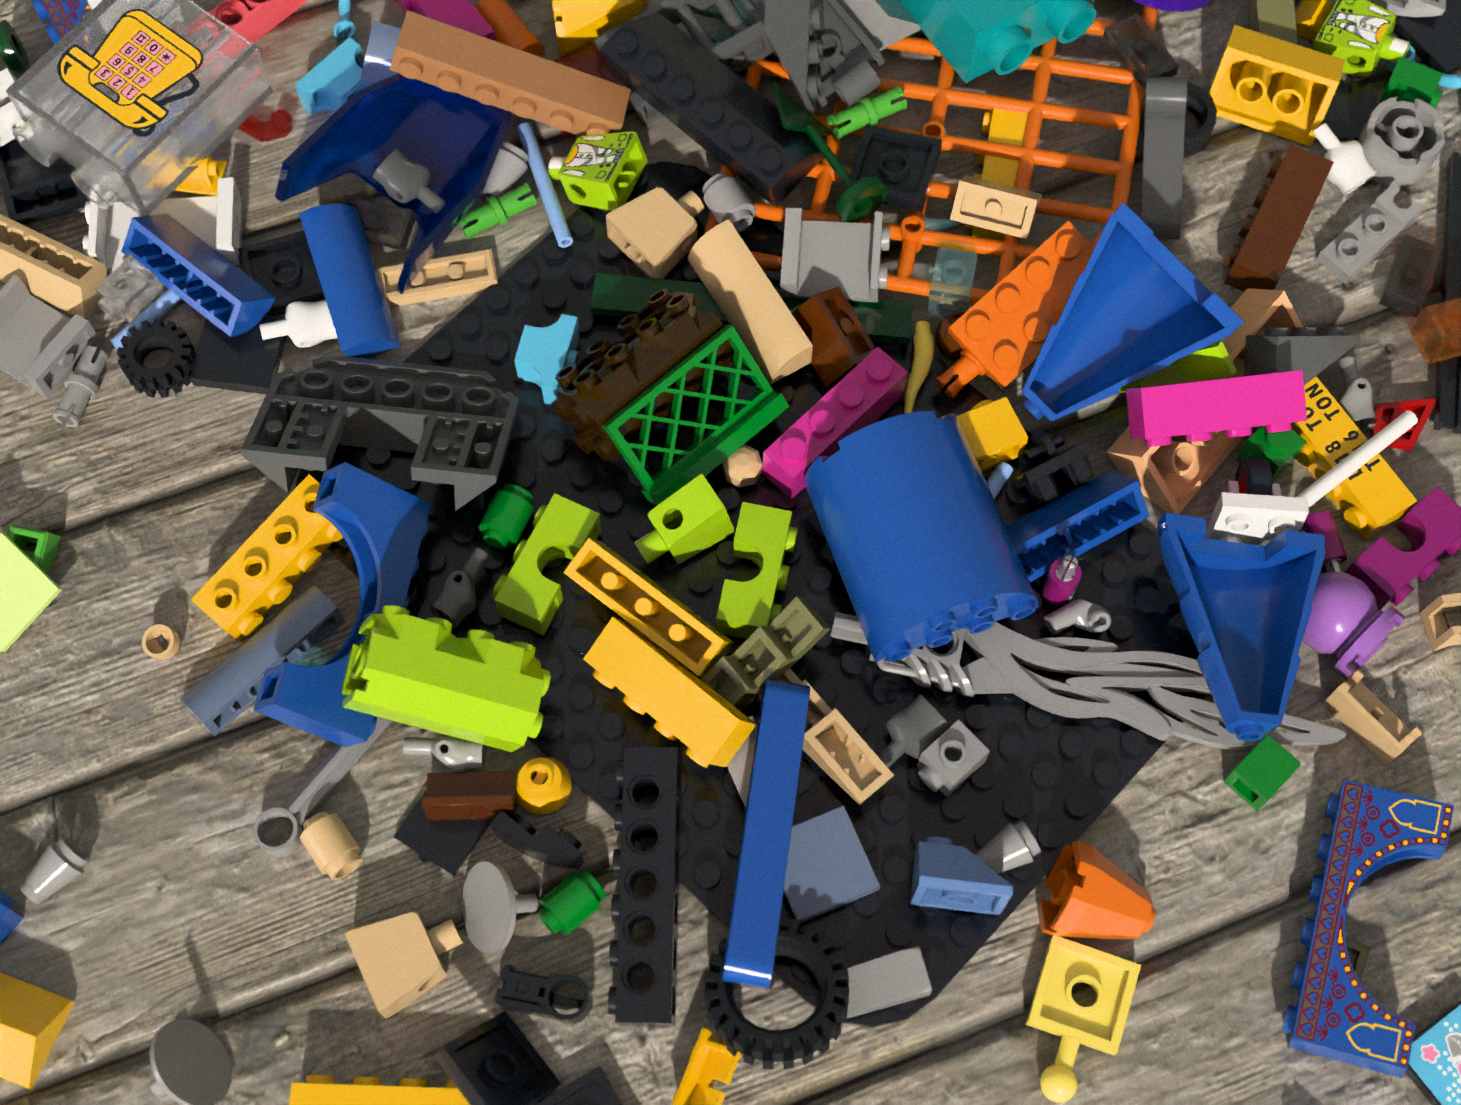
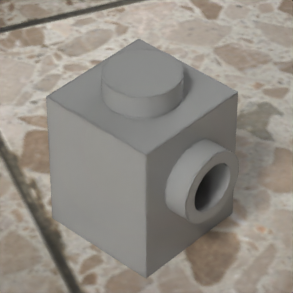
[917,720,990,798]

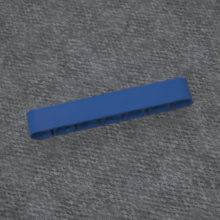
[722,679,810,988]

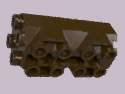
[551,289,734,461]

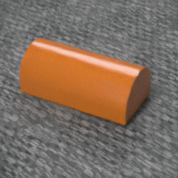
[475,0,545,57]

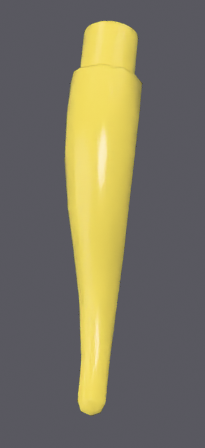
[904,321,934,414]

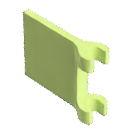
[0,526,62,652]

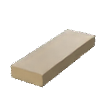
[377,248,498,308]

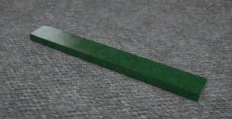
[590,273,913,345]

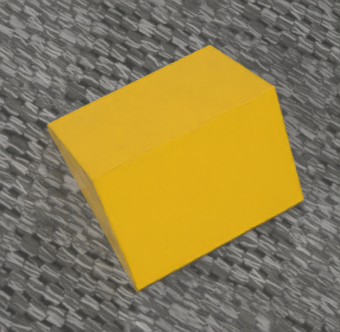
[0,972,75,1090]

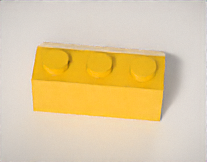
[1209,25,1345,147]

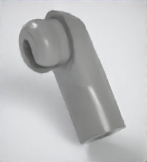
[1044,599,1112,635]

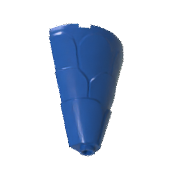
[1022,202,1244,422]
[1157,512,1326,741]

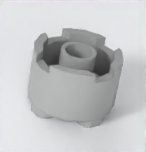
[1357,97,1446,190]

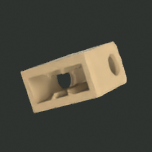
[606,187,704,279]
[344,911,463,1019]

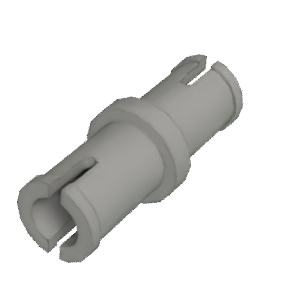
[53,346,109,428]

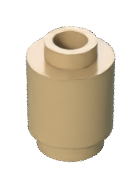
[300,812,363,881]

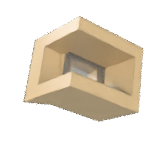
[1420,593,1461,652]

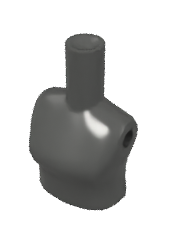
[372,148,447,214]
[429,548,490,628]
[877,694,951,768]

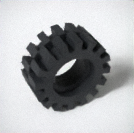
[117,319,196,398]

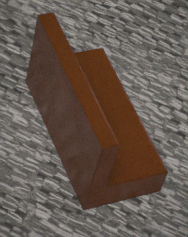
[792,286,876,388]
[421,771,517,820]

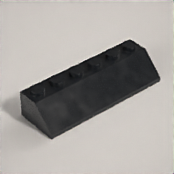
[600,13,824,208]

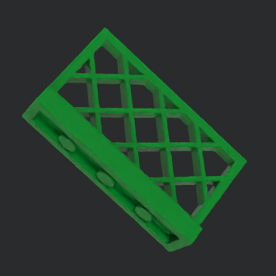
[602,325,790,505]

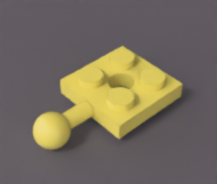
[1026,935,1141,1103]

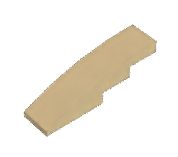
[756,669,894,805]

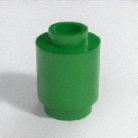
[479,484,534,549]
[538,870,606,936]

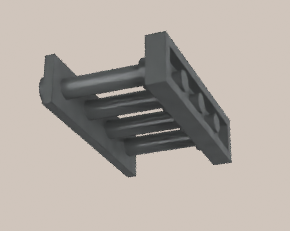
[594,0,774,126]

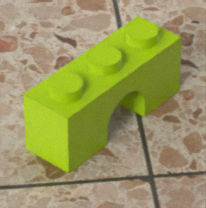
[493,493,602,636]
[716,502,798,639]

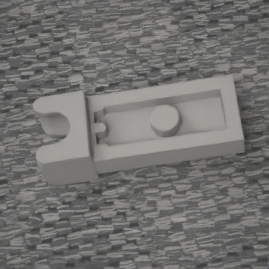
[1317,184,1422,284]

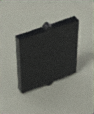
[1317,80,1376,142]
[393,789,494,876]

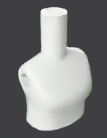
[1313,123,1377,196]
[259,299,337,348]

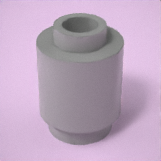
[703,173,756,232]

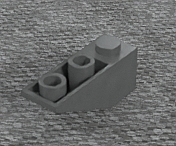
[764,0,824,114]
[1244,327,1361,385]

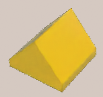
[1295,0,1333,42]

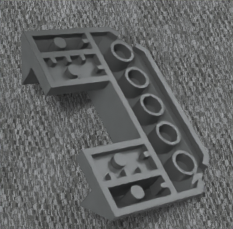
[241,355,519,511]

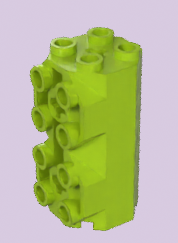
[342,605,551,752]

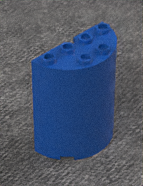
[804,411,1039,662]

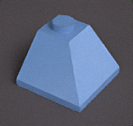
[910,837,1013,915]

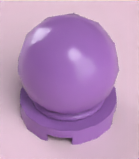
[1302,571,1406,680]

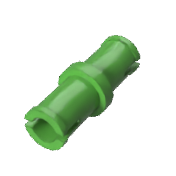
[827,86,907,140]
[457,182,537,240]

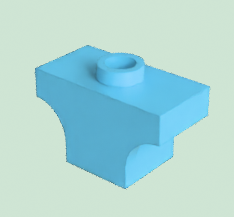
[295,37,374,120]
[514,314,580,405]

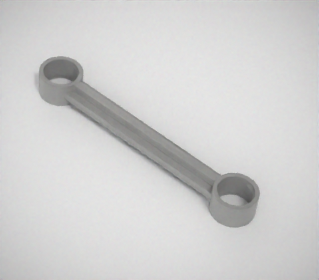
[253,717,392,857]

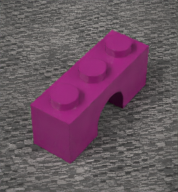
[1345,486,1461,610]

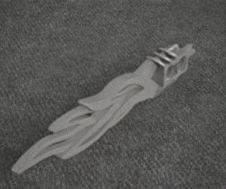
[830,612,1346,750]

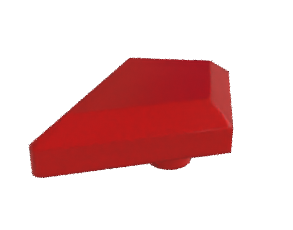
[1370,398,1436,451]

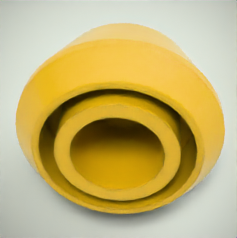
[515,756,572,815]

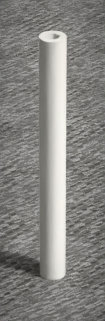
[1296,410,1418,507]

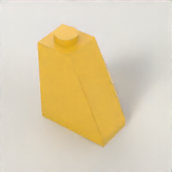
[552,0,649,61]

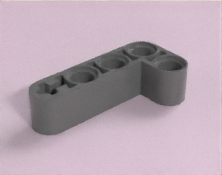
[1141,77,1187,239]

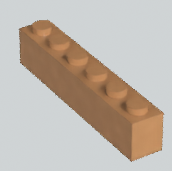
[389,10,631,136]

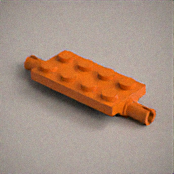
[936,220,1104,398]

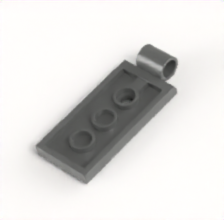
[737,0,885,108]

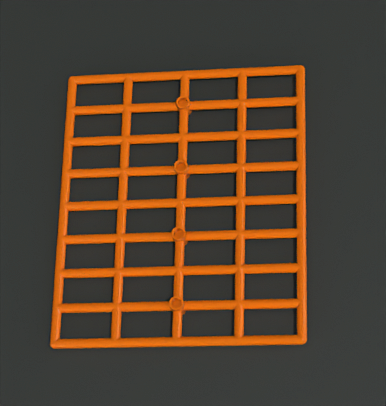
[703,5,1158,304]

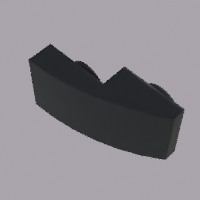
[490,811,584,869]

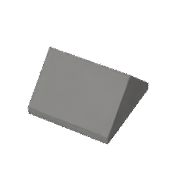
[837,0,920,51]

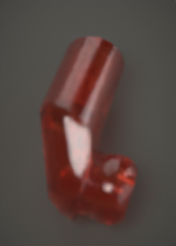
[235,110,293,142]

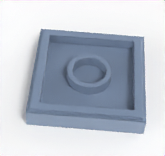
[783,805,880,923]

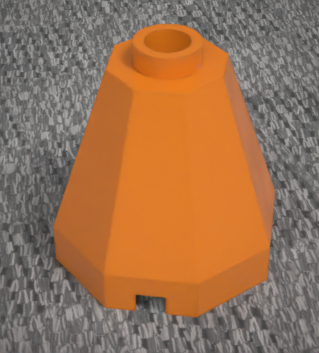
[1038,840,1156,939]

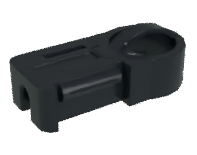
[495,965,593,1024]

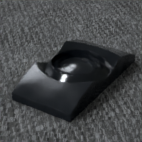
[0,78,90,225]

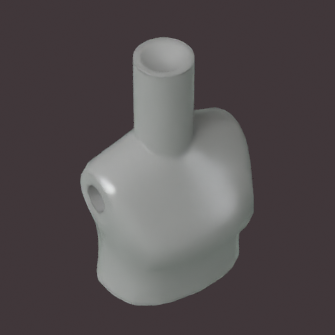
[1337,356,1378,433]
[403,735,486,772]

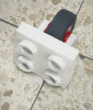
[1203,457,1309,546]

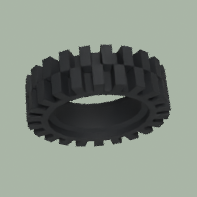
[704,918,849,1070]

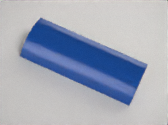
[299,204,401,359]
[121,214,276,337]
[1006,469,1150,582]

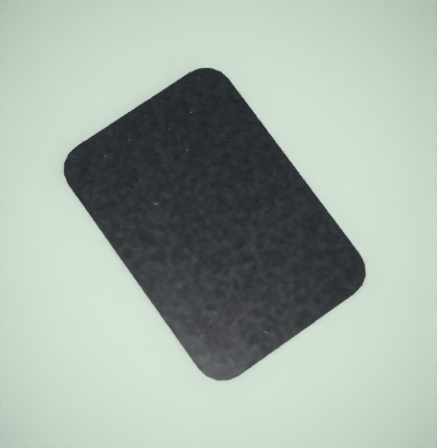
[296,161,1207,1028]

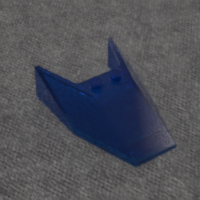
[275,73,513,294]

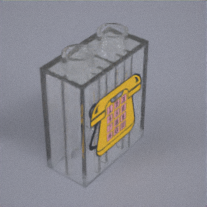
[5,0,273,216]

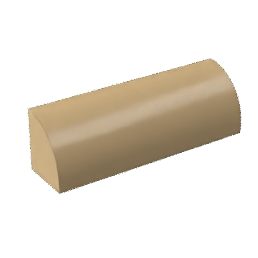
[0,214,107,320]
[688,219,813,385]

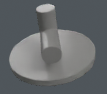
[462,861,539,954]
[150,1019,232,1105]

